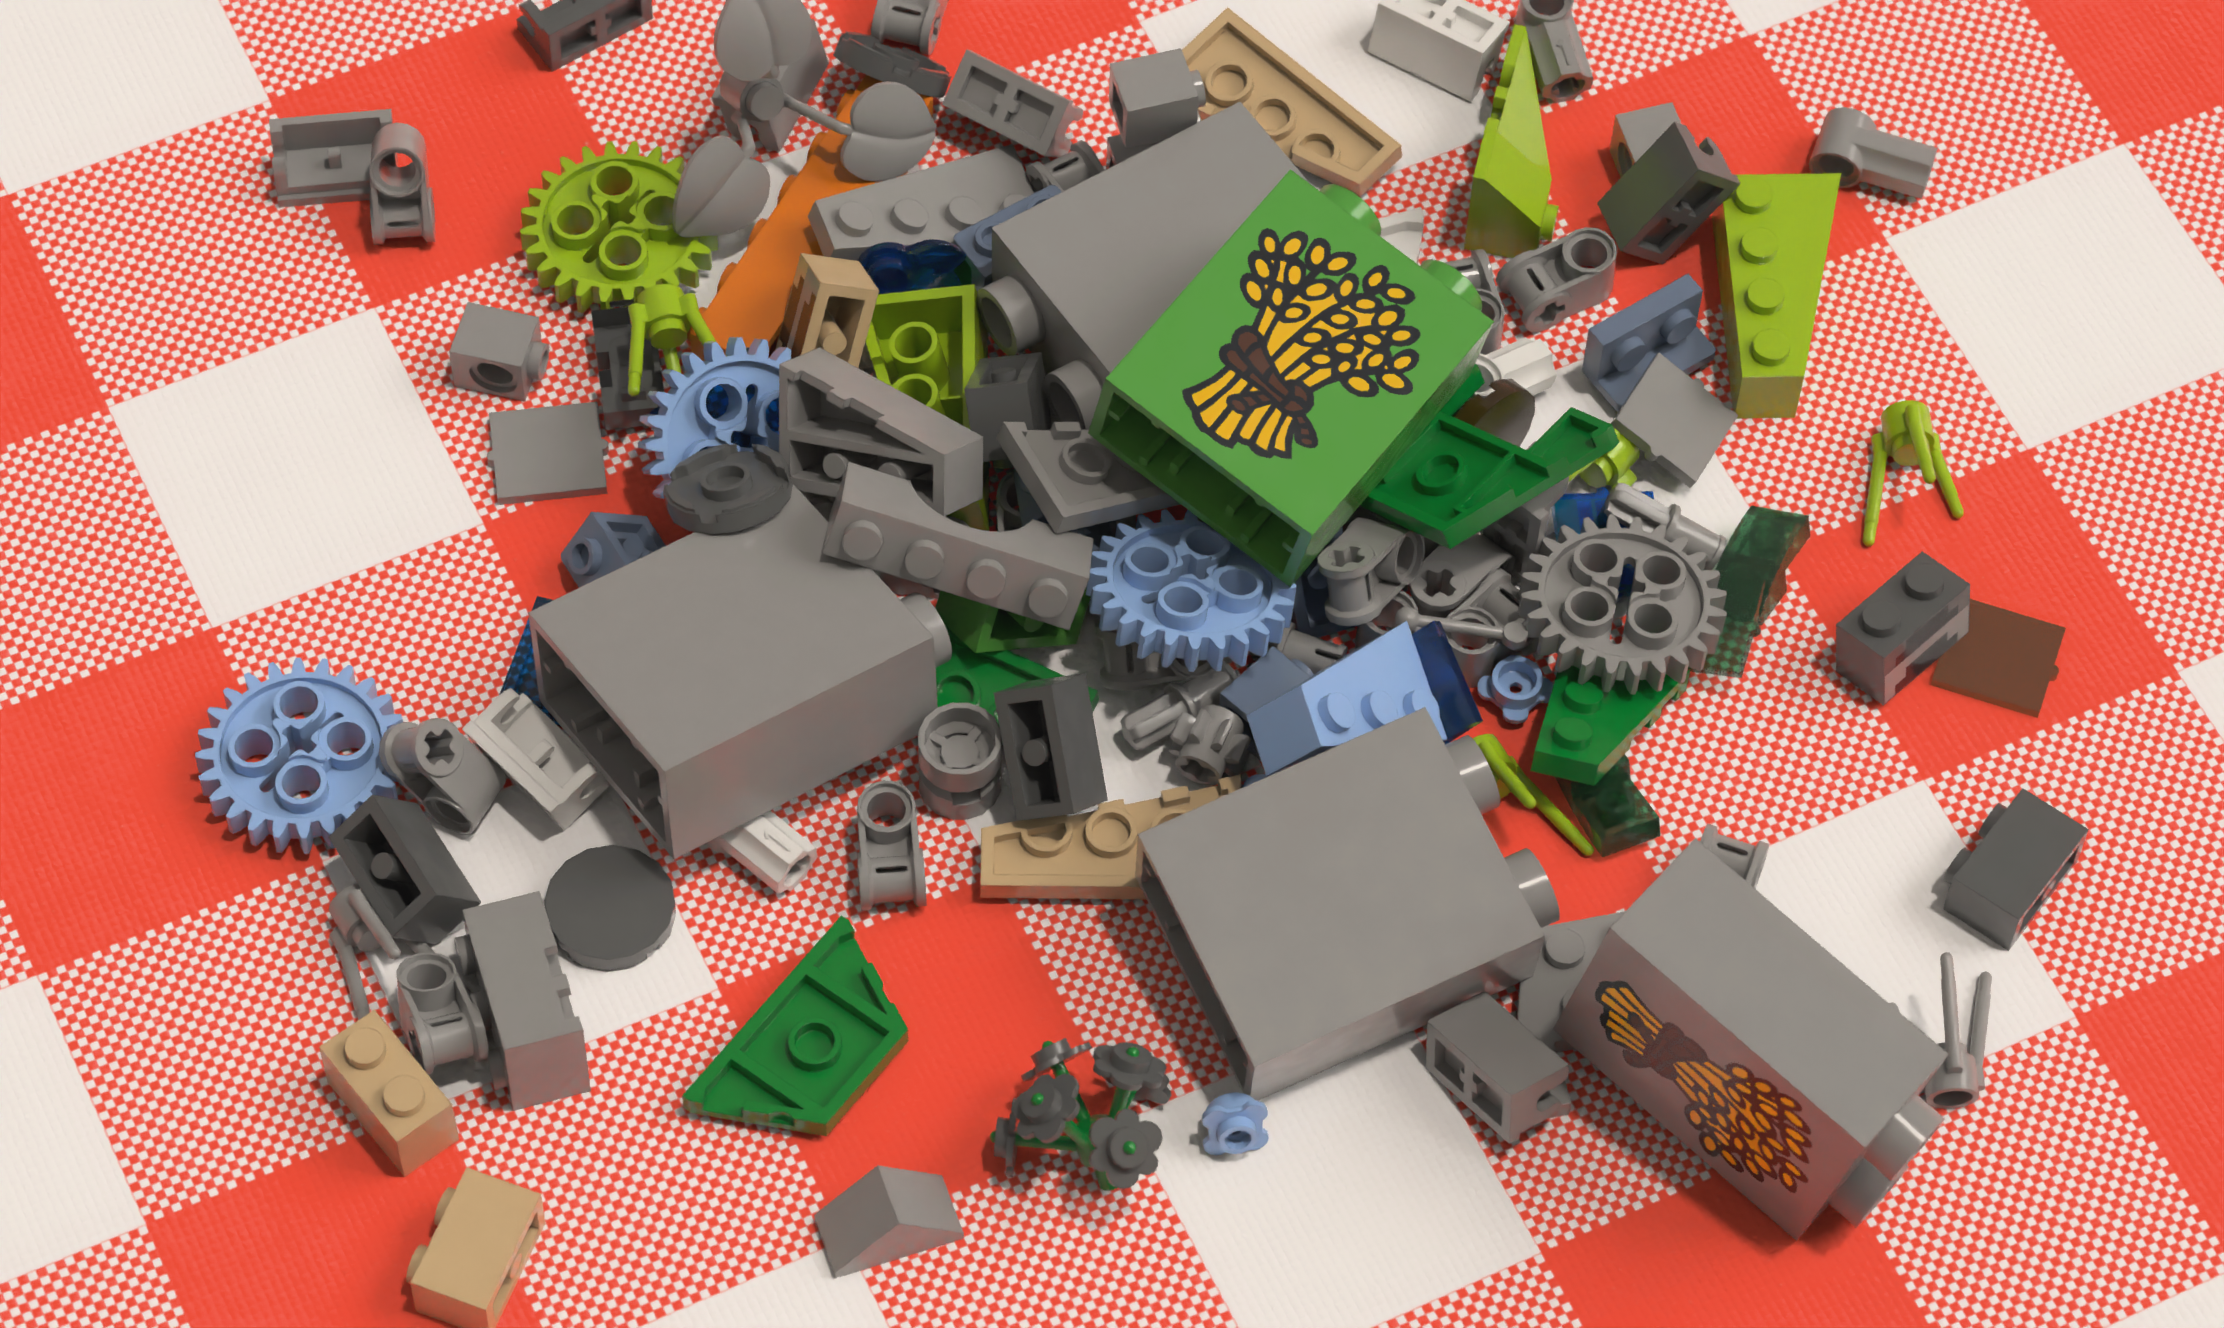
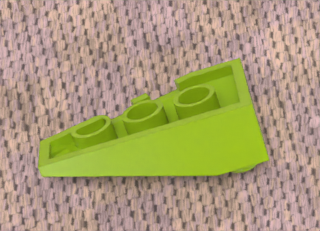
[1464,24,1559,258]

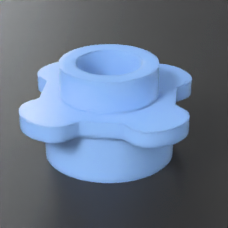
[1477,655,1553,724]
[1201,1092,1269,1155]

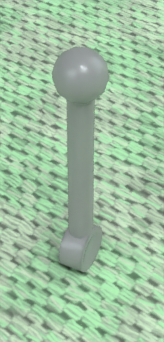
[1395,607,1528,650]

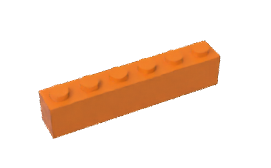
[687,75,933,396]

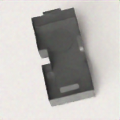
[591,299,664,430]

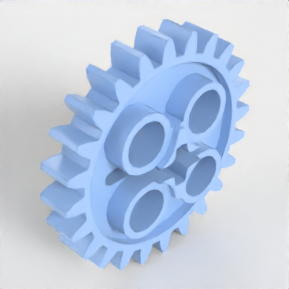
[638,337,792,499]
[1086,509,1297,672]
[195,657,403,854]

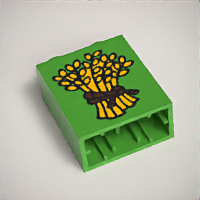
[1088,169,1494,587]

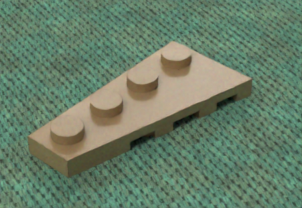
[1182,7,1402,196]
[980,774,1241,899]

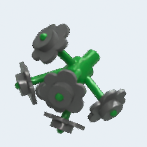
[990,1038,1171,1191]

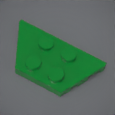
[682,915,908,1136]

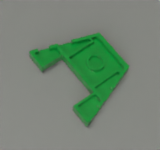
[1361,364,1620,549]

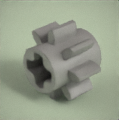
[1169,705,1251,785]

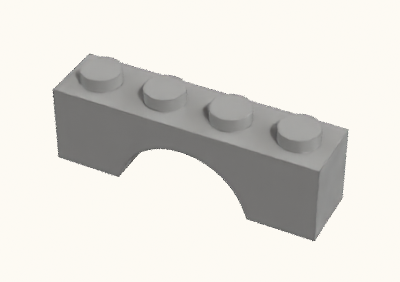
[823,462,1094,630]

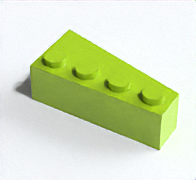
[1712,173,1841,419]
[866,284,989,531]

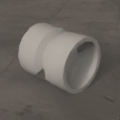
[918,703,1002,820]

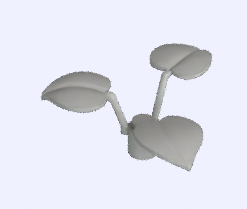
[672,0,937,237]

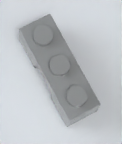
[1106,48,1206,169]

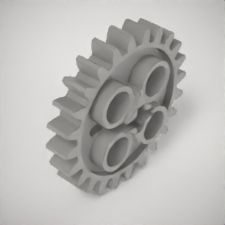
[1518,515,1727,694]

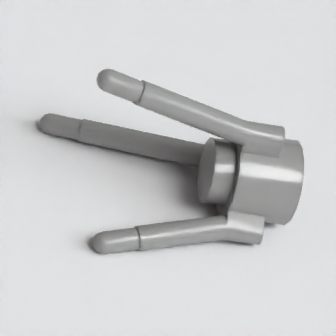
[329,883,472,1020]
[1890,952,1992,1109]

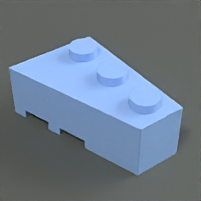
[1247,621,1447,776]

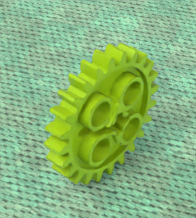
[520,141,719,313]

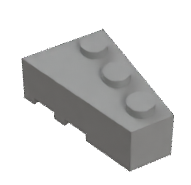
[779,347,983,517]
[455,891,591,1111]

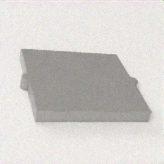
[1611,353,1738,488]
[487,402,609,505]

